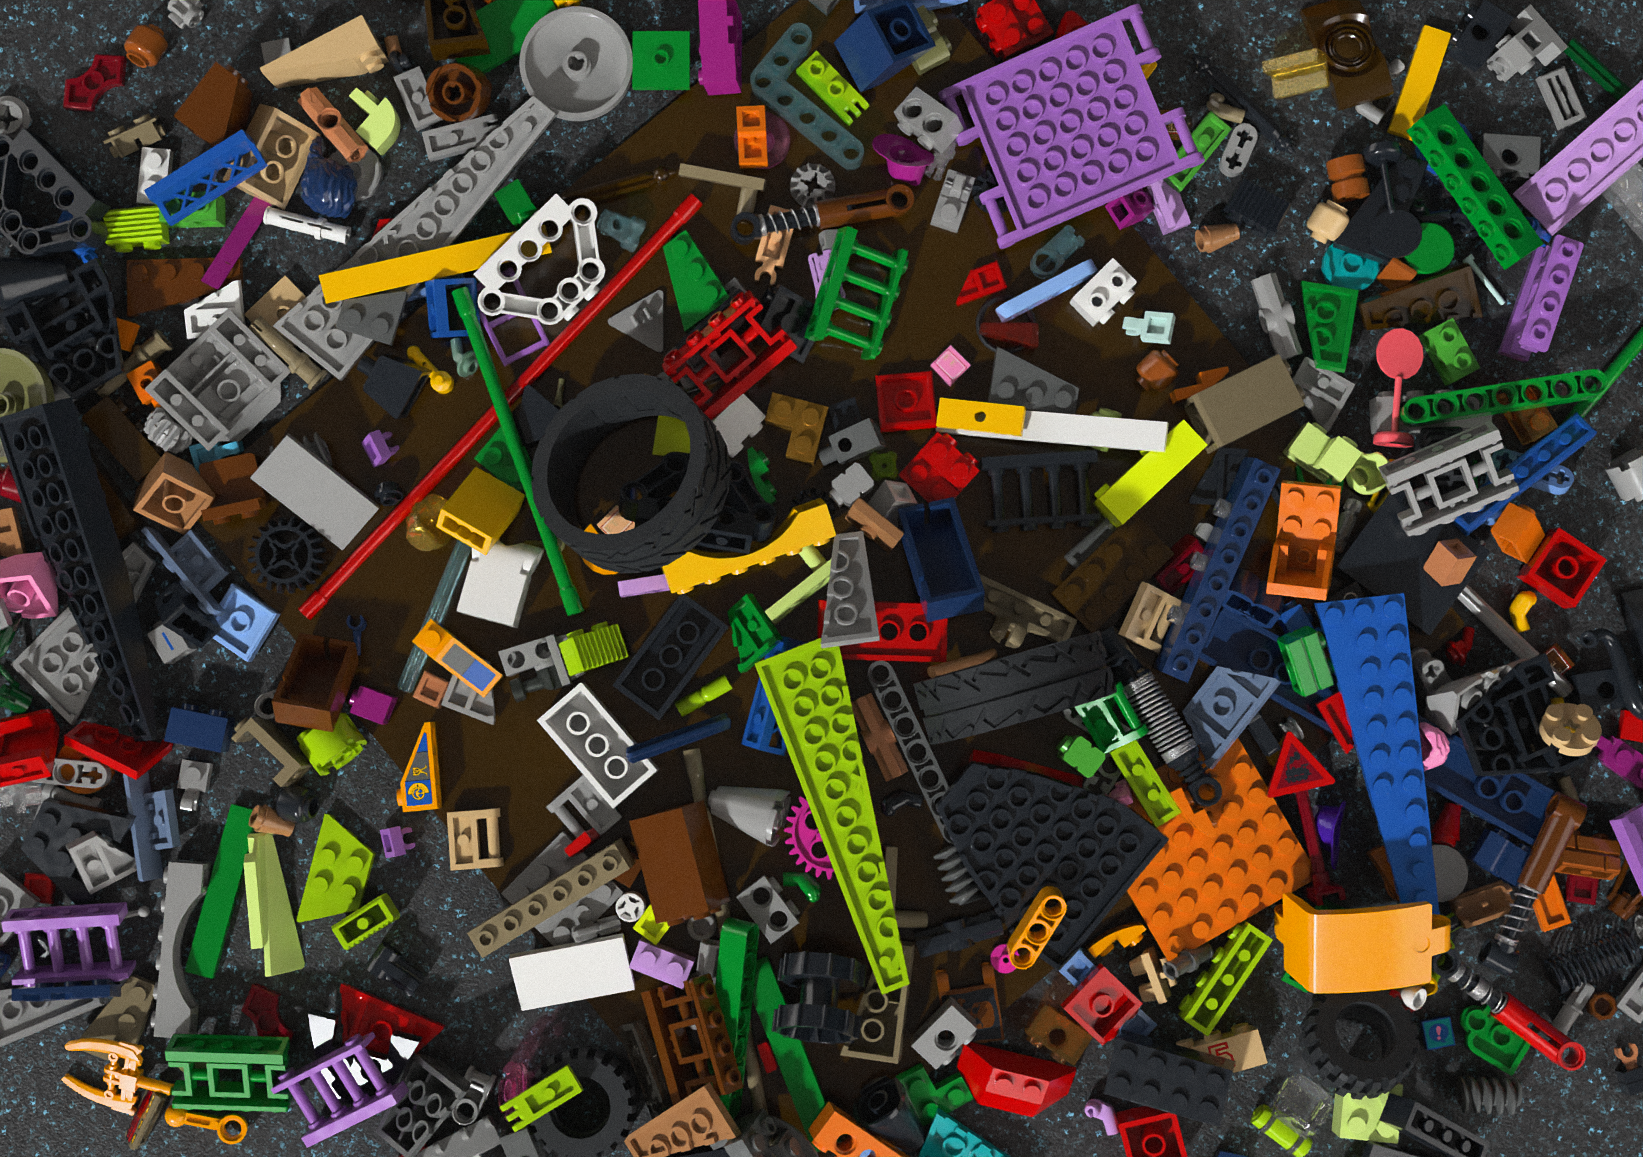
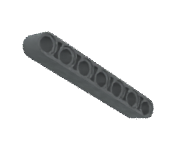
[867,660,954,844]

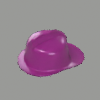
[872,134,935,186]

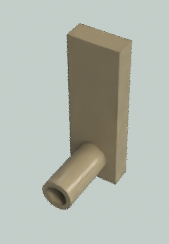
[678,163,766,224]
[881,845,928,929]

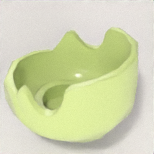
[1345,452,1390,495]

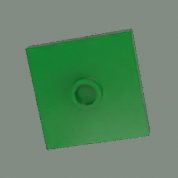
[632,31,690,90]

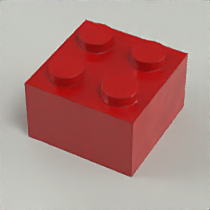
[1516,527,1607,608]
[1116,1106,1188,1157]

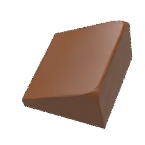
[1376,258,1417,290]

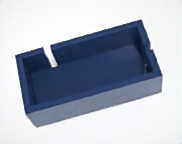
[898,497,985,622]

